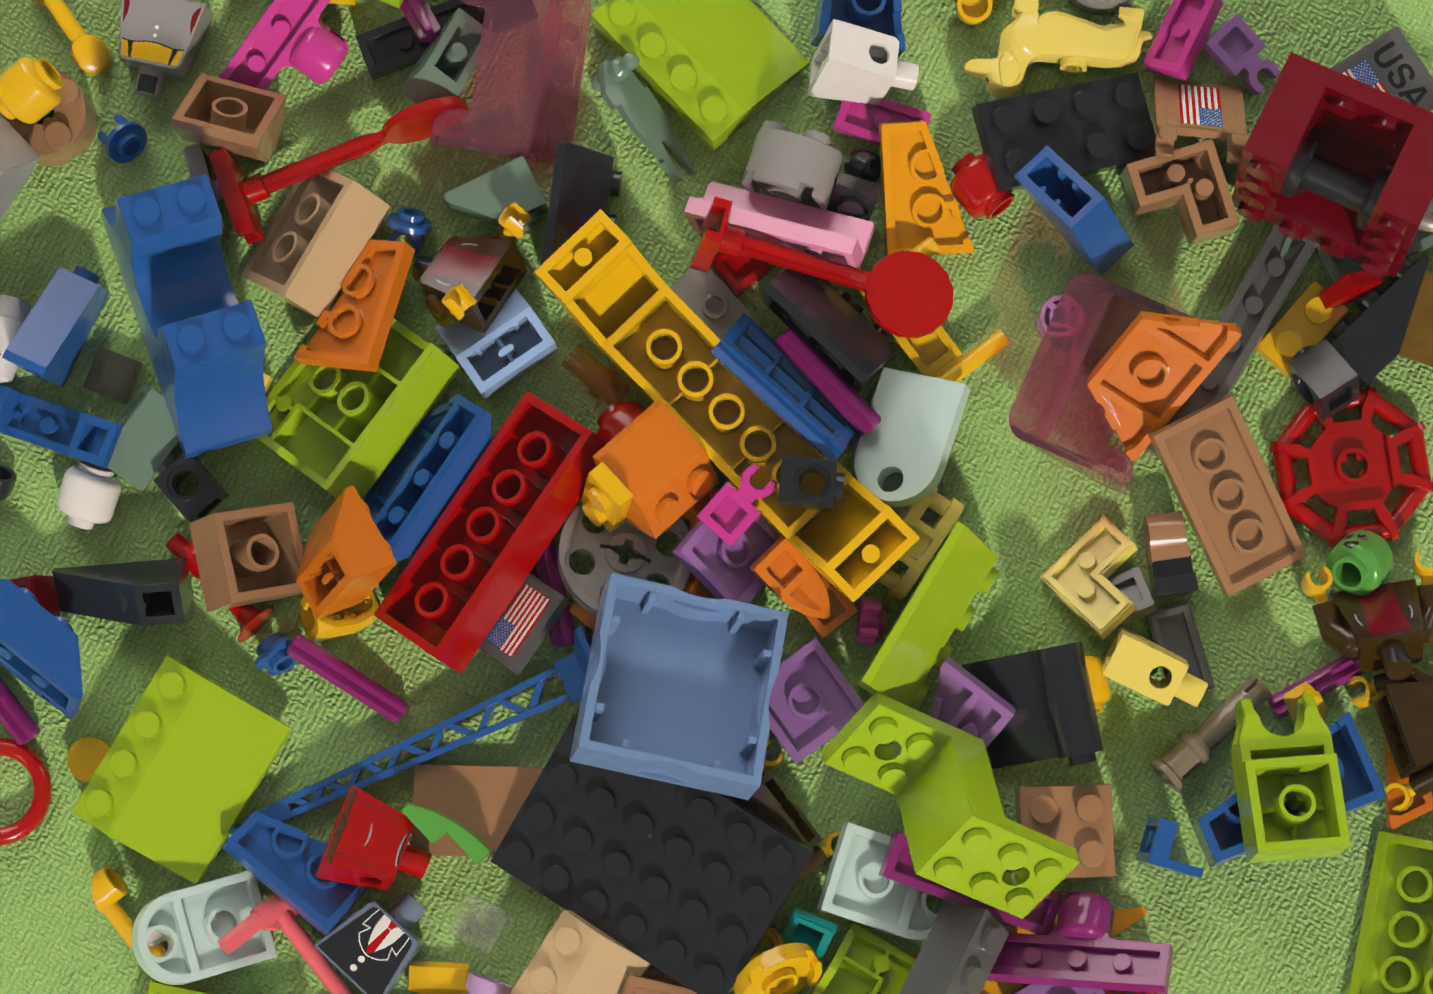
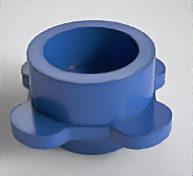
[255,632,297,676]

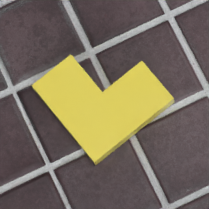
[1040,516,1138,640]

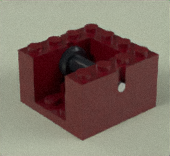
[1232,52,1433,278]

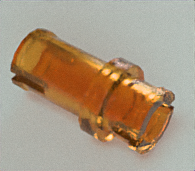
[562,344,630,406]

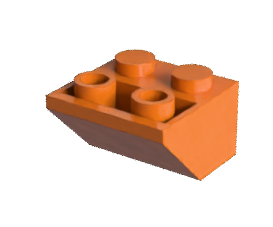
[296,485,397,619]

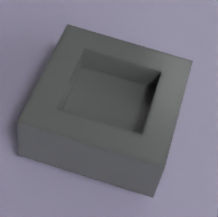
[1108,566,1158,628]

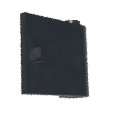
[962,641,1104,769]

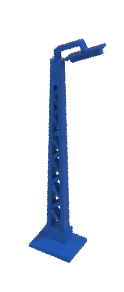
[230,626,592,835]

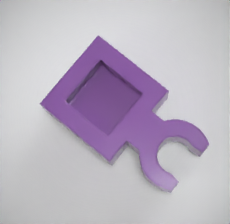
[1202,13,1281,95]

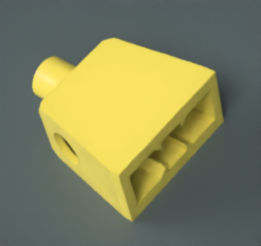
[1101,626,1208,707]

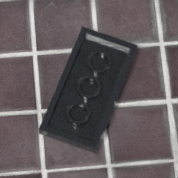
[971,72,1156,193]

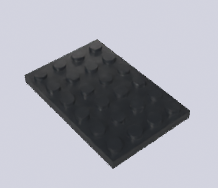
[490,708,815,994]

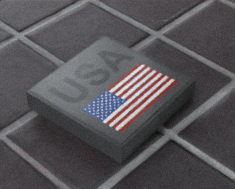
[1330,26,1433,112]
[479,573,570,675]

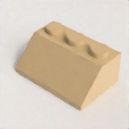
[240,170,390,318]
[510,909,651,994]

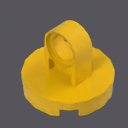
[733,927,822,994]

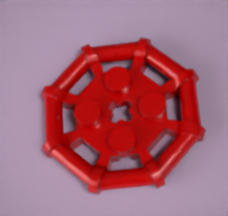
[1269,385,1433,548]

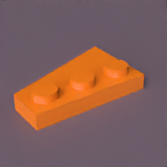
[294,239,415,372]

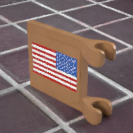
[1153,78,1250,164]

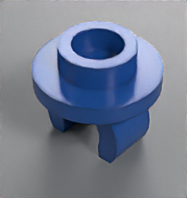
[97,114,147,163]
[387,207,432,255]

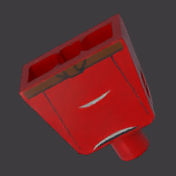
[315,786,432,891]

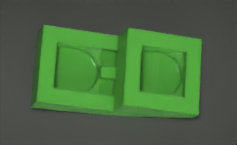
[401,803,494,864]

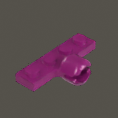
[878,832,1063,935]
[987,891,1174,994]

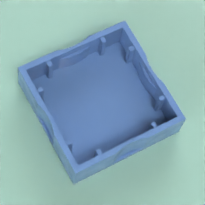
[569,572,788,800]

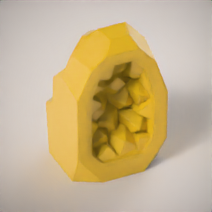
[300,590,380,642]

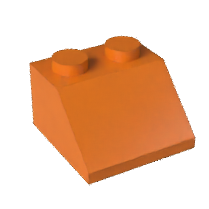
[592,400,719,539]

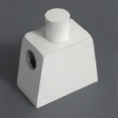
[808,19,919,105]

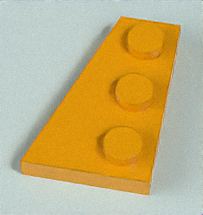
[879,120,975,256]

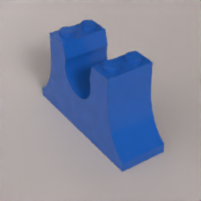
[101,174,273,459]

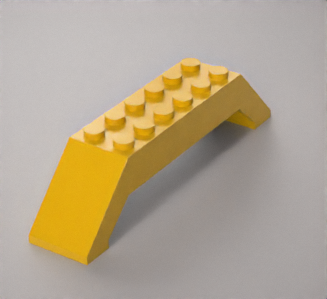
[534,209,920,603]

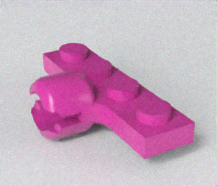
[218,0,348,90]

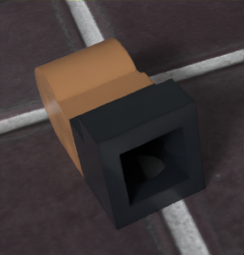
[1143,511,1199,599]

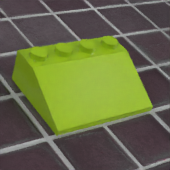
[591,0,810,153]
[857,521,999,709]
[71,655,293,885]
[1348,831,1433,994]

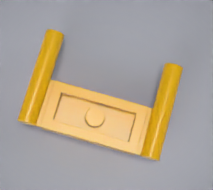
[859,236,1010,382]

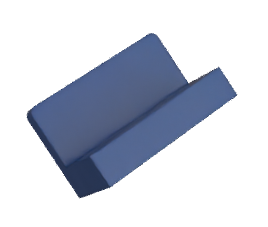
[1136,817,1204,878]

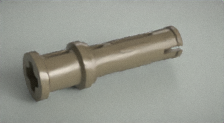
[1150,675,1272,792]

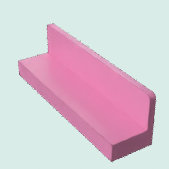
[684,182,875,269]

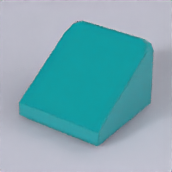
[781,907,838,958]

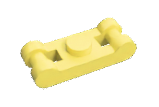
[874,487,965,601]

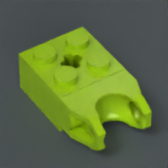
[1230,694,1351,864]

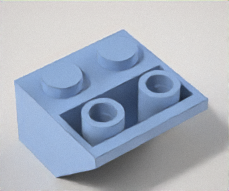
[435,288,558,400]

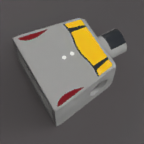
[118,0,213,99]

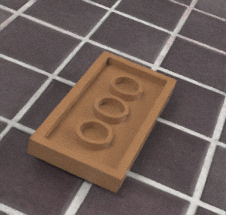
[1148,394,1307,597]

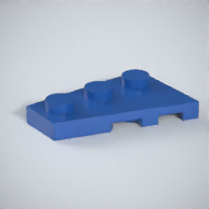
[223,811,369,936]

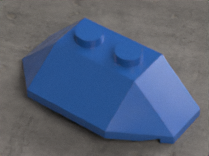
[363,394,491,562]
[0,579,83,719]

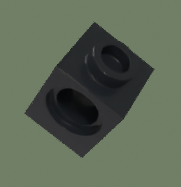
[1288,338,1360,421]
[153,452,230,522]
[778,455,845,511]

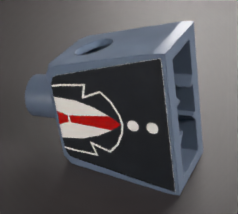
[315,891,427,994]

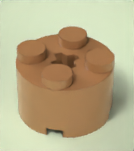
[0,70,97,166]

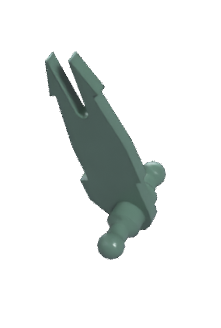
[591,53,694,183]

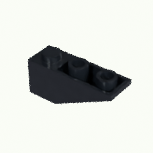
[1324,254,1430,389]
[52,558,194,626]

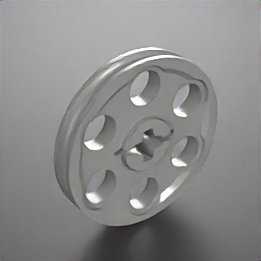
[557,503,691,616]

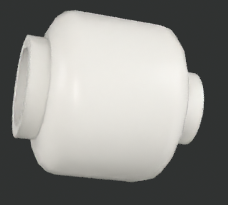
[56,461,122,530]

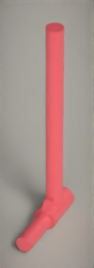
[218,893,354,994]

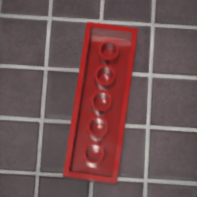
[373,390,606,674]

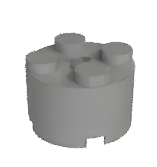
[742,120,843,210]

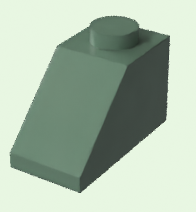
[400,8,494,104]
[443,156,549,230]

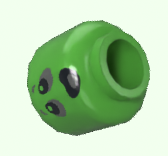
[1326,530,1393,595]

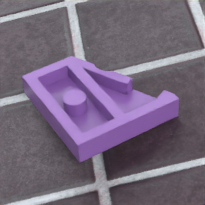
[931,655,1016,748]

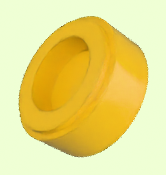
[67,737,111,782]

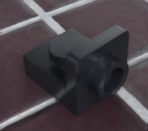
[827,172,881,221]

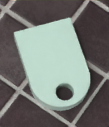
[854,367,971,507]
[816,822,954,940]
[132,871,277,985]

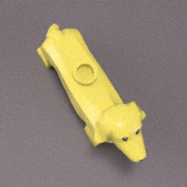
[963,0,1152,97]

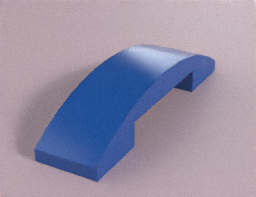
[0,385,123,469]

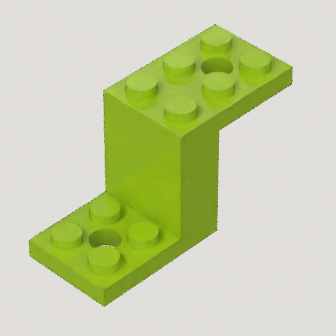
[821,692,1080,919]

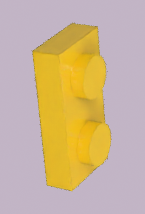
[1256,280,1349,378]
[581,462,633,533]

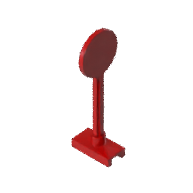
[208,96,468,245]
[690,196,954,338]

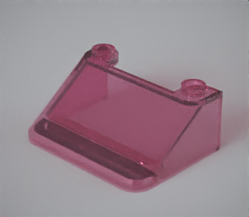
[430,0,592,164]
[1009,274,1195,495]

